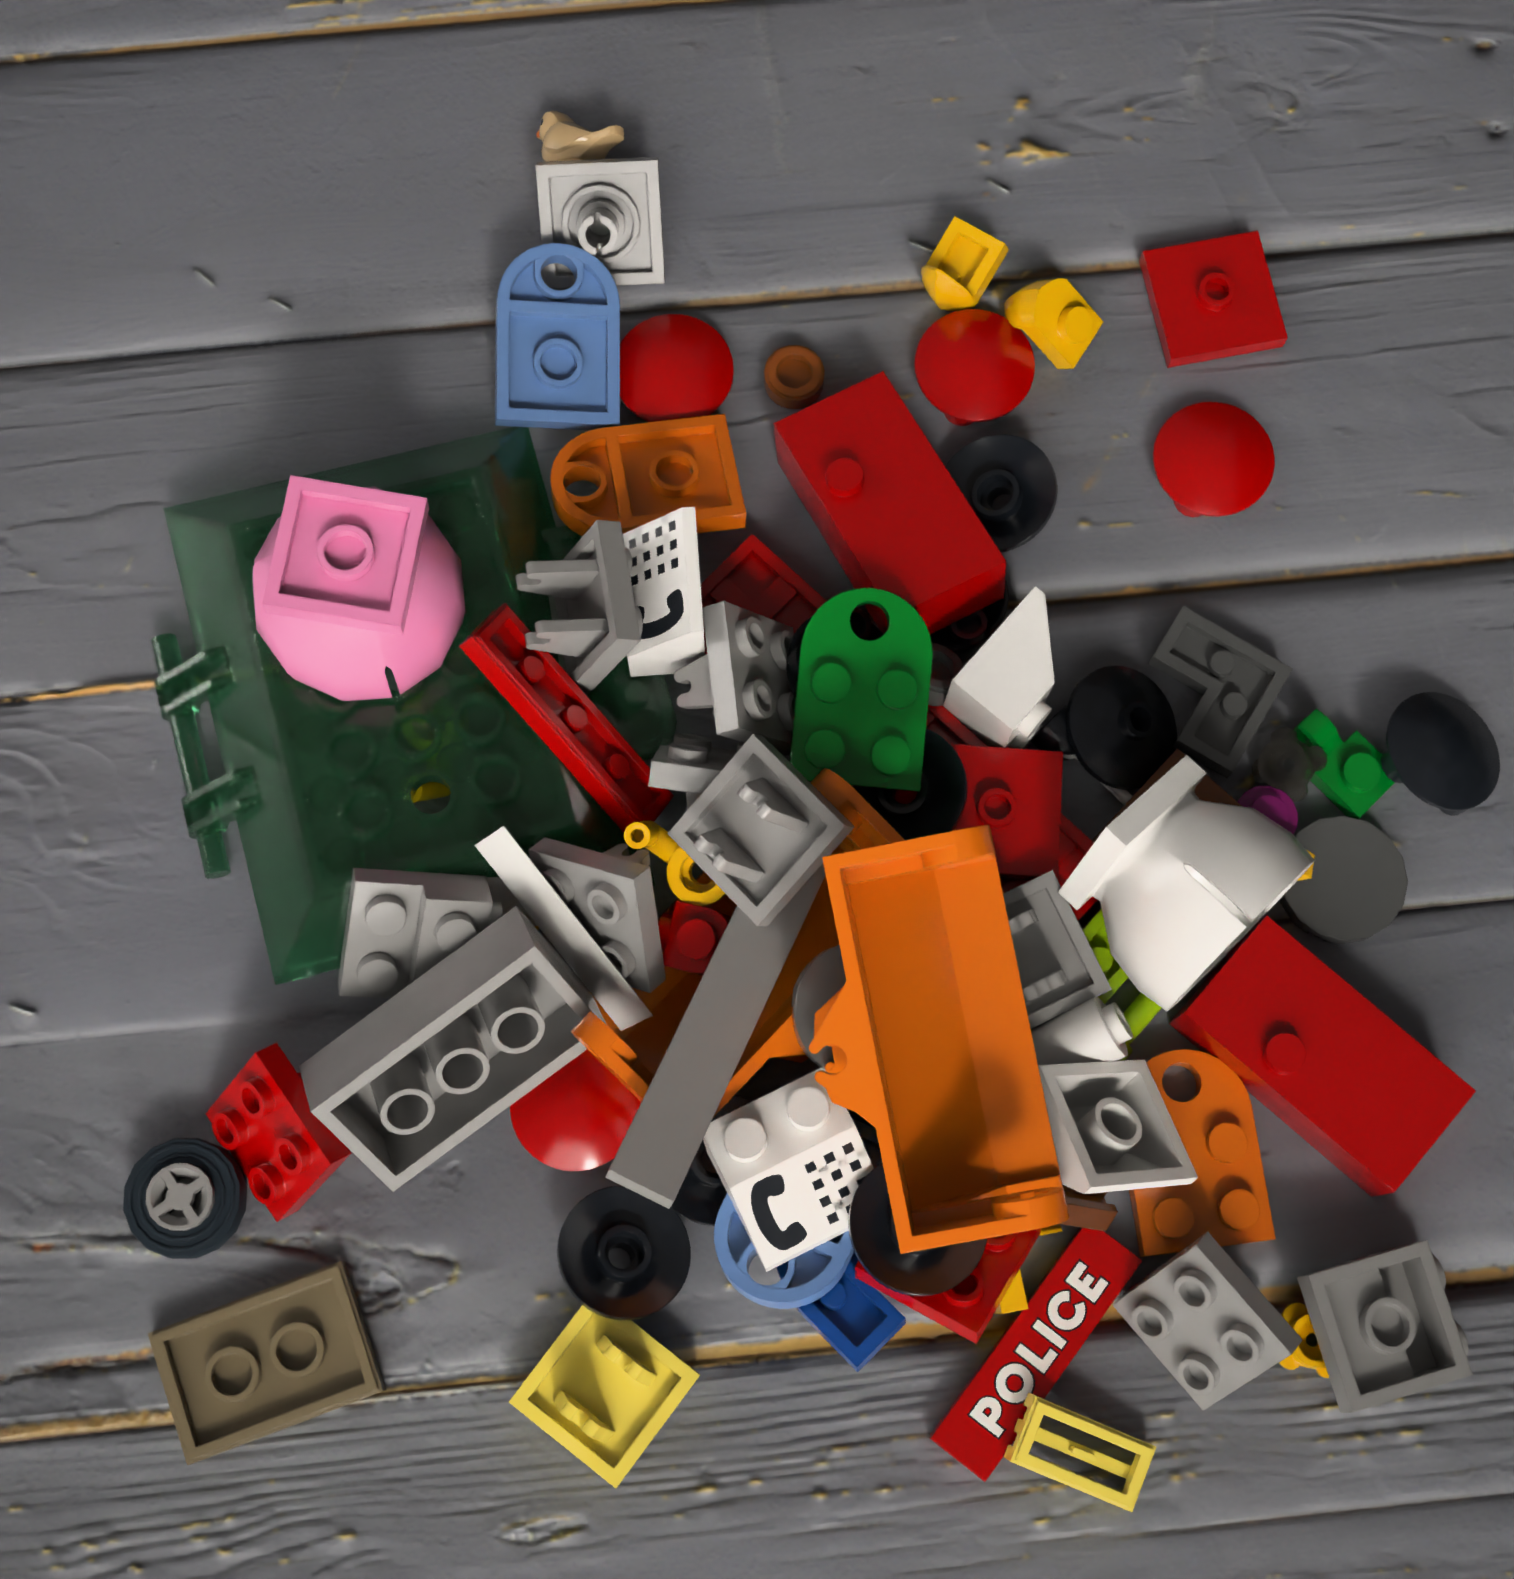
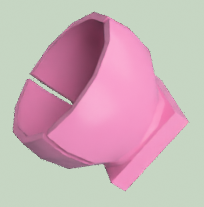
[252,475,465,701]

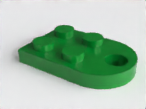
[789,588,933,792]

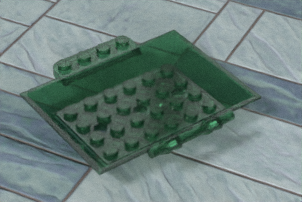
[151,427,677,985]

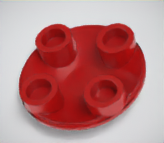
[914,309,1035,426]
[620,314,734,422]
[1153,402,1275,518]
[510,1050,641,1171]

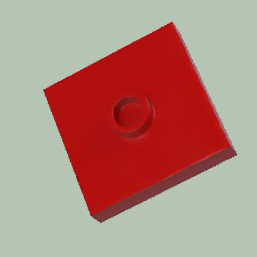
[1139,230,1288,368]
[950,744,1063,880]

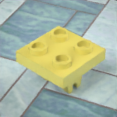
[509,1305,700,1488]

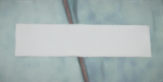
[474,826,653,1031]

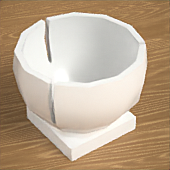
[1058,755,1315,1011]

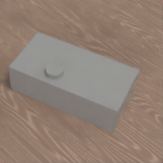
[299,906,607,1192]

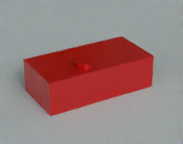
[773,371,1006,635]
[1169,915,1476,1197]

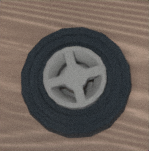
[123,1138,247,1259]

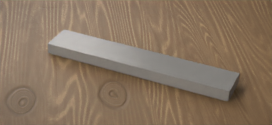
[605,864,825,1209]

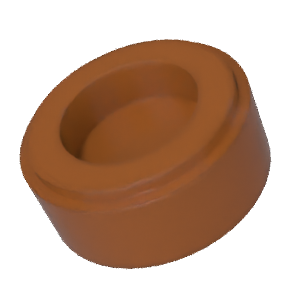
[764,345,825,409]

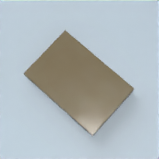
[147,1261,386,1465]

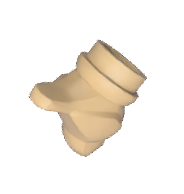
[536,111,624,162]

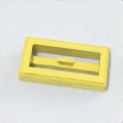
[1004,1392,1156,1512]

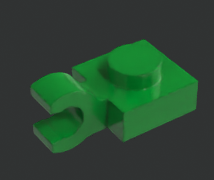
[1288,709,1395,819]

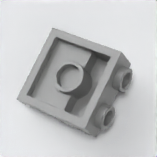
[338,868,503,998]
[1297,1240,1473,1413]

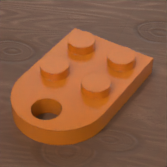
[550,414,746,536]
[1129,1049,1276,1257]

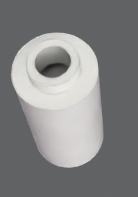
[1031,996,1133,1066]

